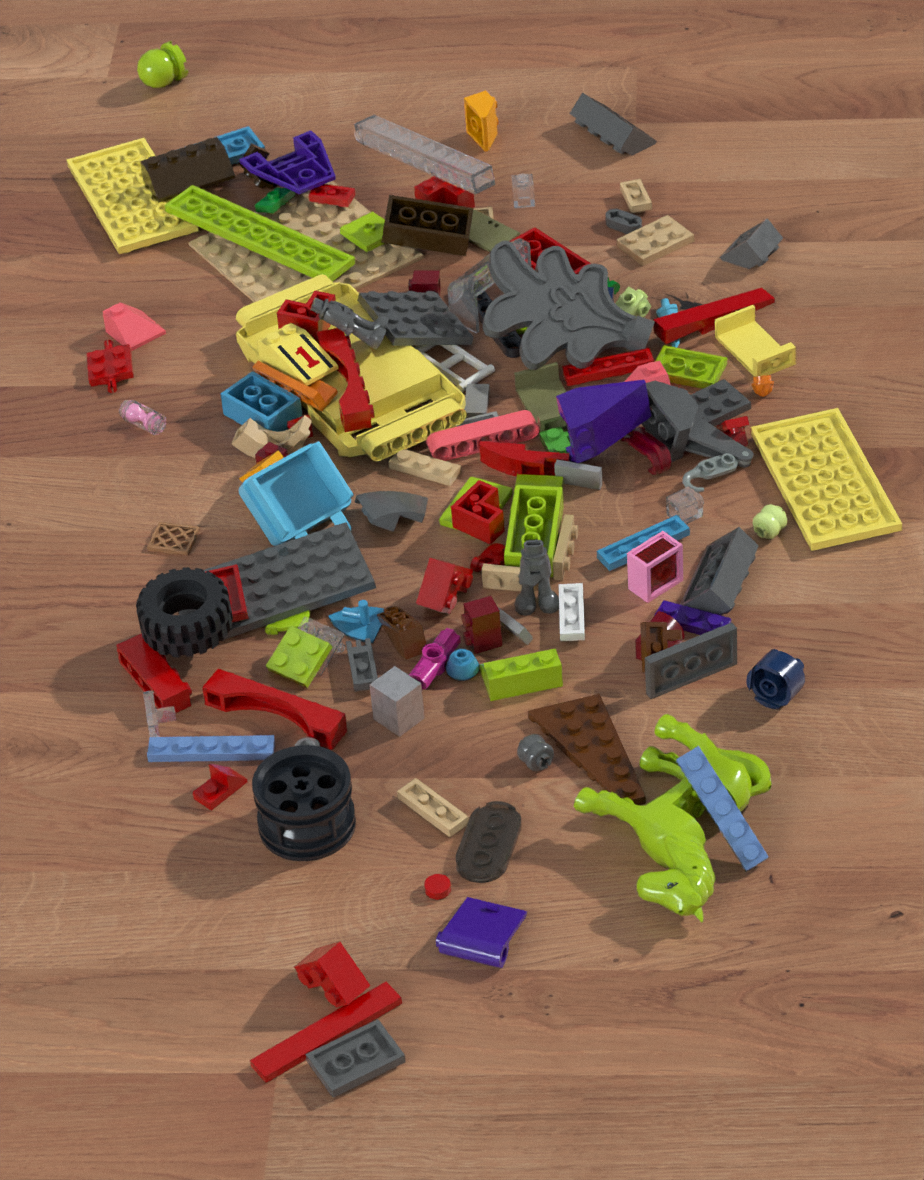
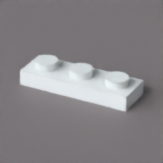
[559,583,585,641]

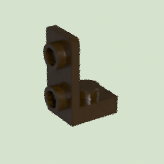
[239,143,274,189]

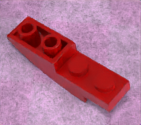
[479,441,570,477]

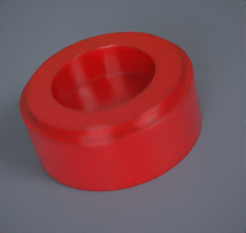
[424,874,451,900]

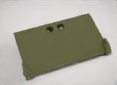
[469,210,520,253]

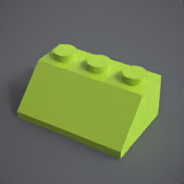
[479,648,563,701]

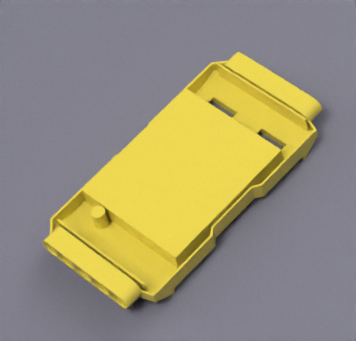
[236,274,467,461]

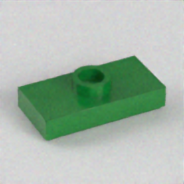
[255,188,295,213]

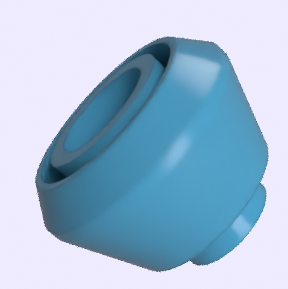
[446,649,479,681]

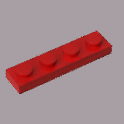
[562,348,654,386]

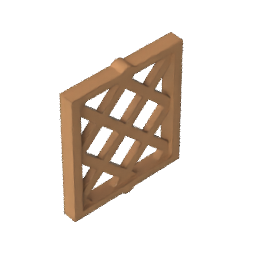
[147,521,200,556]

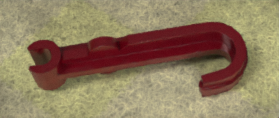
[620,427,671,475]

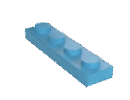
[597,515,690,571]

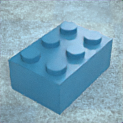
[220,371,302,432]

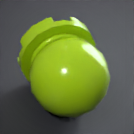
[137,41,188,89]

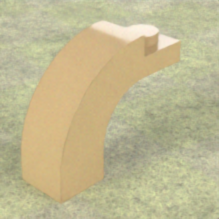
[232,415,312,458]

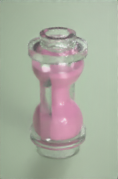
[119,400,166,435]

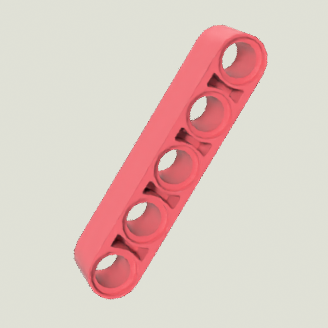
[426,410,540,461]

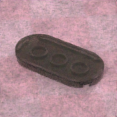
[455,801,522,883]

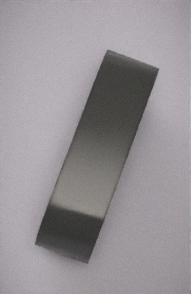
[605,209,642,234]

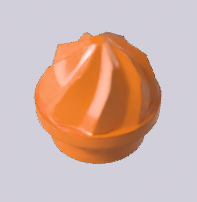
[751,375,774,397]

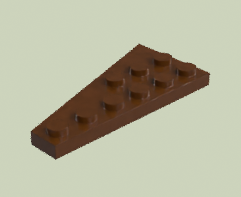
[528,694,646,805]

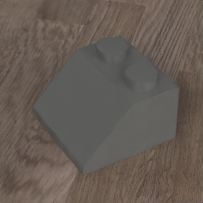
[720,218,783,269]

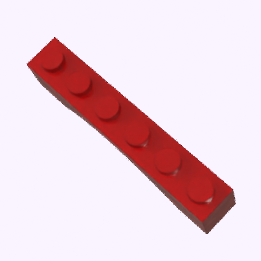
[316,328,375,432]
[202,668,347,750]

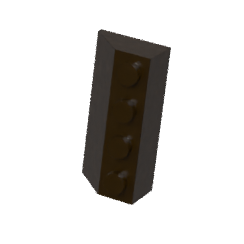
[140,137,235,203]

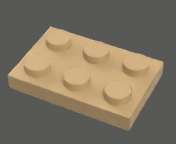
[617,215,694,266]

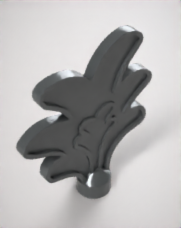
[483,241,655,370]

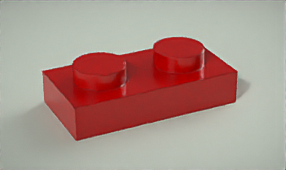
[308,184,356,207]

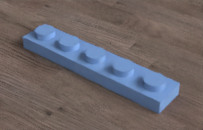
[147,735,275,762]
[676,746,769,872]

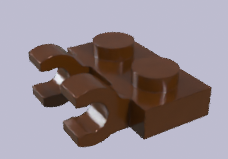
[640,622,682,672]

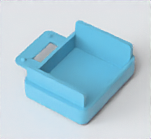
[238,441,353,546]

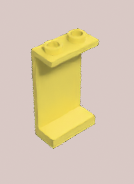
[715,305,796,377]

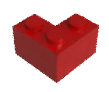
[414,169,475,208]
[277,290,336,342]
[451,480,505,545]
[416,558,473,614]
[294,941,371,1008]

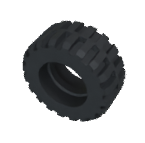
[136,567,233,658]

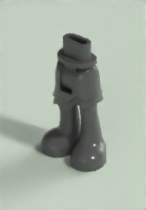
[310,297,389,350]
[514,540,559,616]

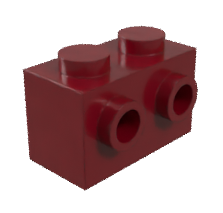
[461,595,502,654]

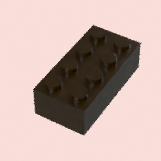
[382,195,474,256]

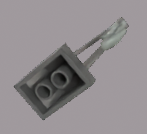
[641,381,753,493]

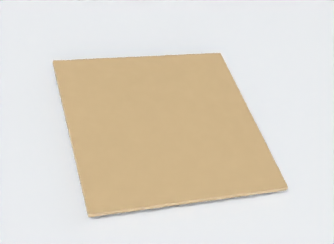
[189,181,424,302]

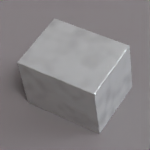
[370,666,424,737]

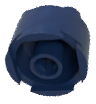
[746,649,805,709]

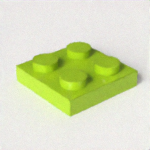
[266,626,333,688]

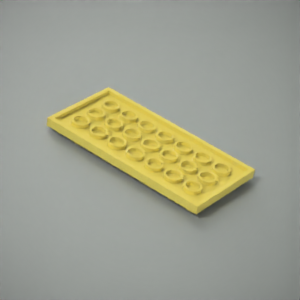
[67,138,199,254]
[751,408,902,551]

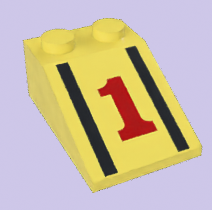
[258,323,338,386]

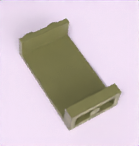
[514,362,568,432]

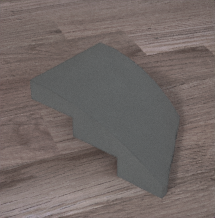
[355,491,428,532]

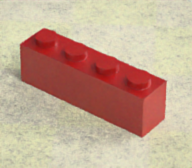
[116,633,192,718]

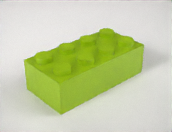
[504,485,564,577]

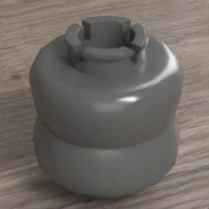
[517,734,554,771]

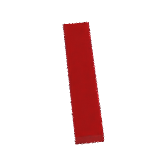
[250,981,402,1083]

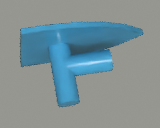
[329,600,384,643]

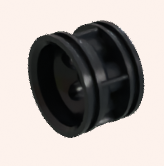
[252,745,356,861]

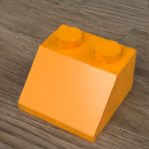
[464,90,499,152]

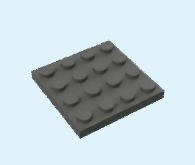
[357,291,474,346]

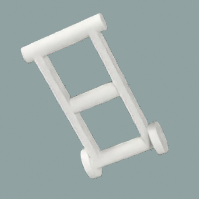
[413,345,495,392]

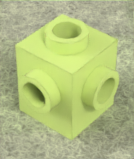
[615,286,652,317]

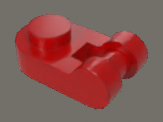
[470,543,506,572]

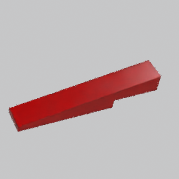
[653,288,775,344]

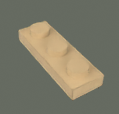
[389,450,461,486]
[553,514,578,580]
[397,778,469,837]

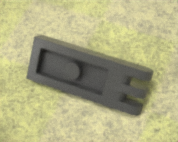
[346,638,378,692]

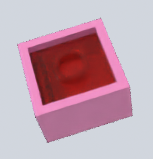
[627,531,683,603]

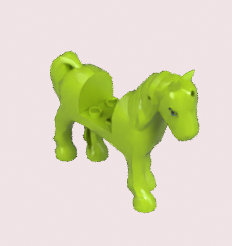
[574,714,772,922]

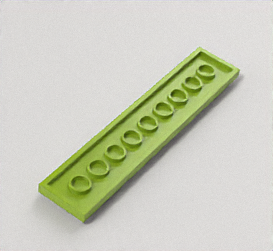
[165,185,355,282]

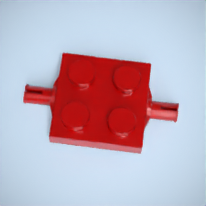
[86,340,134,393]

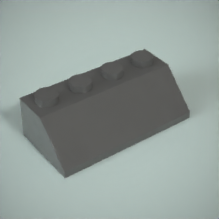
[569,93,657,156]
[680,527,759,615]

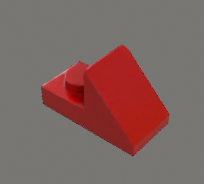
[715,416,749,446]
[193,764,248,811]

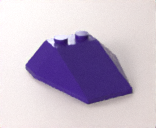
[240,130,336,194]
[556,380,651,463]

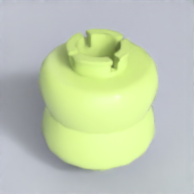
[752,504,787,539]

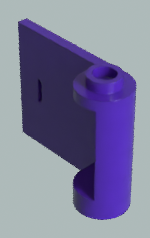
[436,897,527,968]

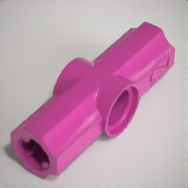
[409,628,461,690]

